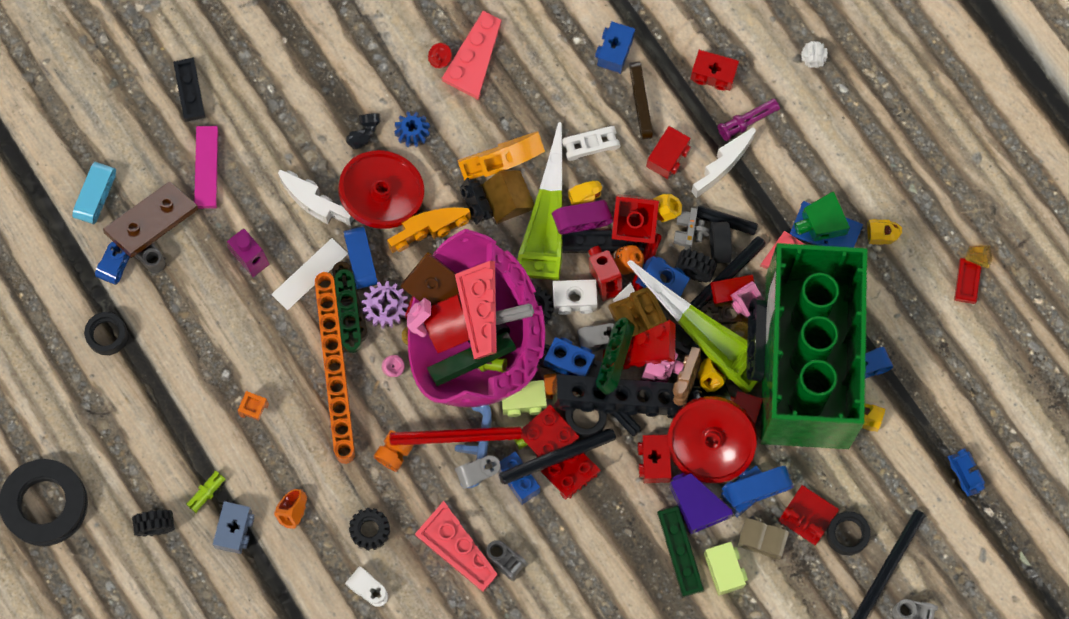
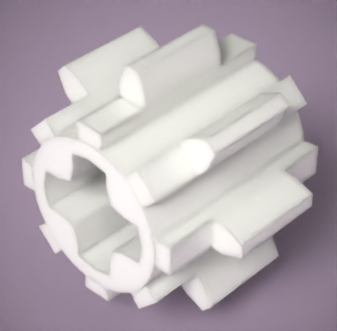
[802,41,827,68]

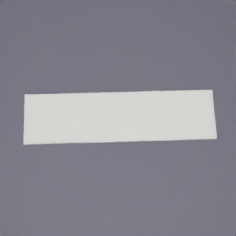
[271,238,348,310]

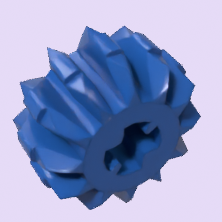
[394,111,430,148]

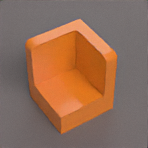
[238,391,269,421]

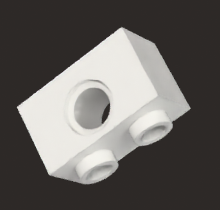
[552,279,597,315]

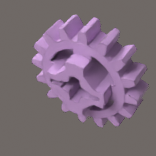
[361,281,408,329]

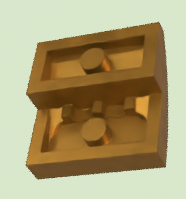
[608,287,667,337]

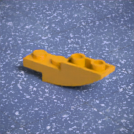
[458,131,545,181]
[387,207,471,253]

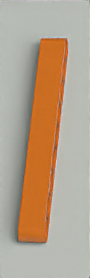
[315,272,355,464]

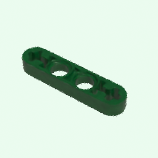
[335,269,362,353]
[596,317,635,394]

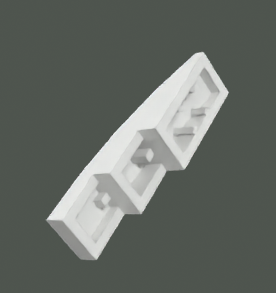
[691,127,756,198]

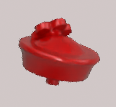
[428,43,452,69]

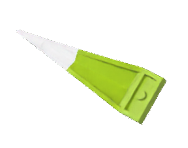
[517,122,562,280]
[627,261,757,393]

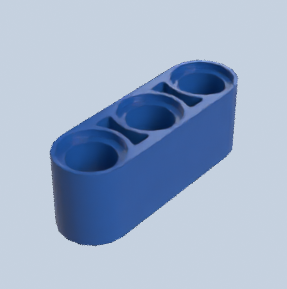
[343,226,378,289]
[725,466,794,508]

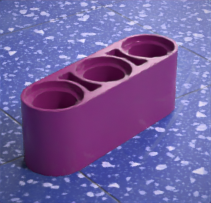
[552,200,613,234]

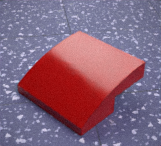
[424,294,469,354]

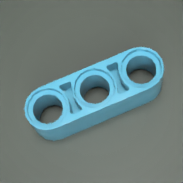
[72,162,116,224]

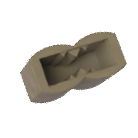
[737,516,789,560]

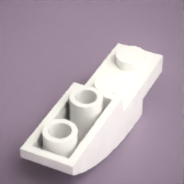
[278,170,354,226]

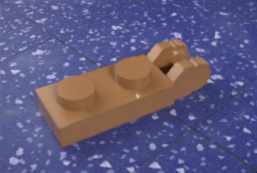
[673,347,701,406]

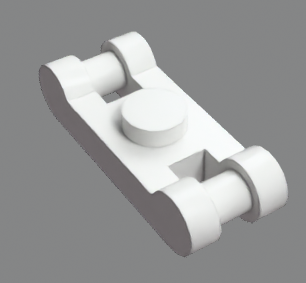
[562,126,621,161]

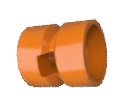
[373,430,414,472]

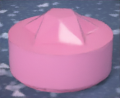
[382,355,405,377]

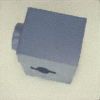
[212,501,255,554]

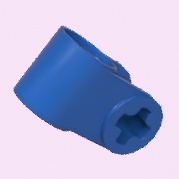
[95,242,130,285]
[865,347,893,379]

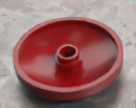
[338,150,425,229]
[667,396,757,483]

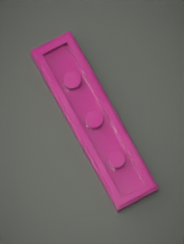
[194,126,218,209]

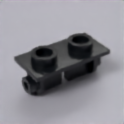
[460,178,493,225]

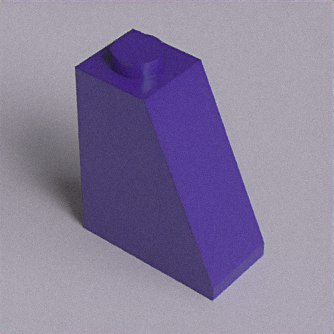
[669,473,733,535]

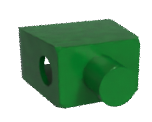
[794,192,850,241]

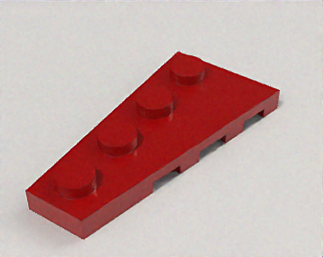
[603,320,676,370]

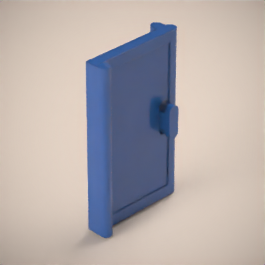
[790,201,863,248]

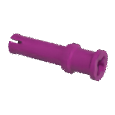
[718,98,780,141]

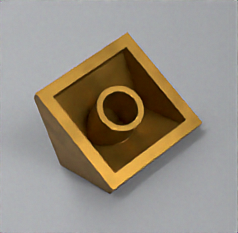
[481,170,535,224]

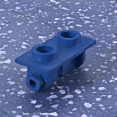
[948,449,986,496]

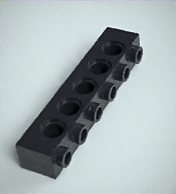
[553,374,687,418]

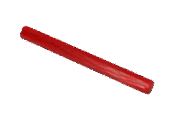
[389,426,522,446]

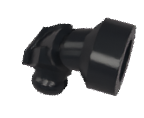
[346,113,381,150]

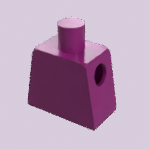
[227,228,270,277]

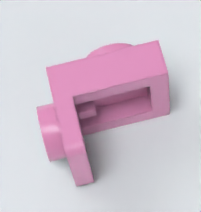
[730,281,764,317]
[407,298,431,338]

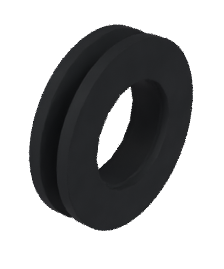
[0,459,88,546]

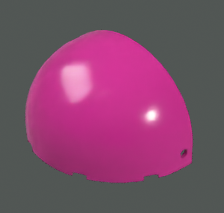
[408,229,545,407]

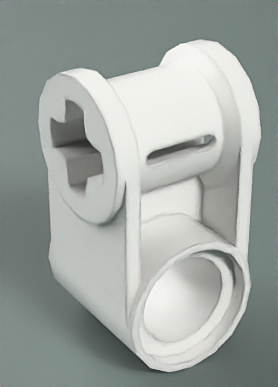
[345,566,388,607]

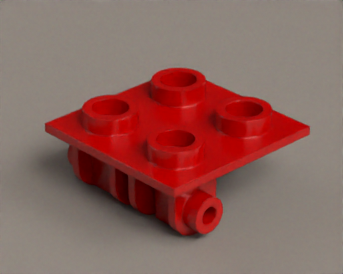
[522,405,579,458]
[540,453,601,500]
[778,485,839,546]

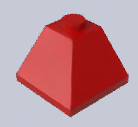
[612,194,659,244]

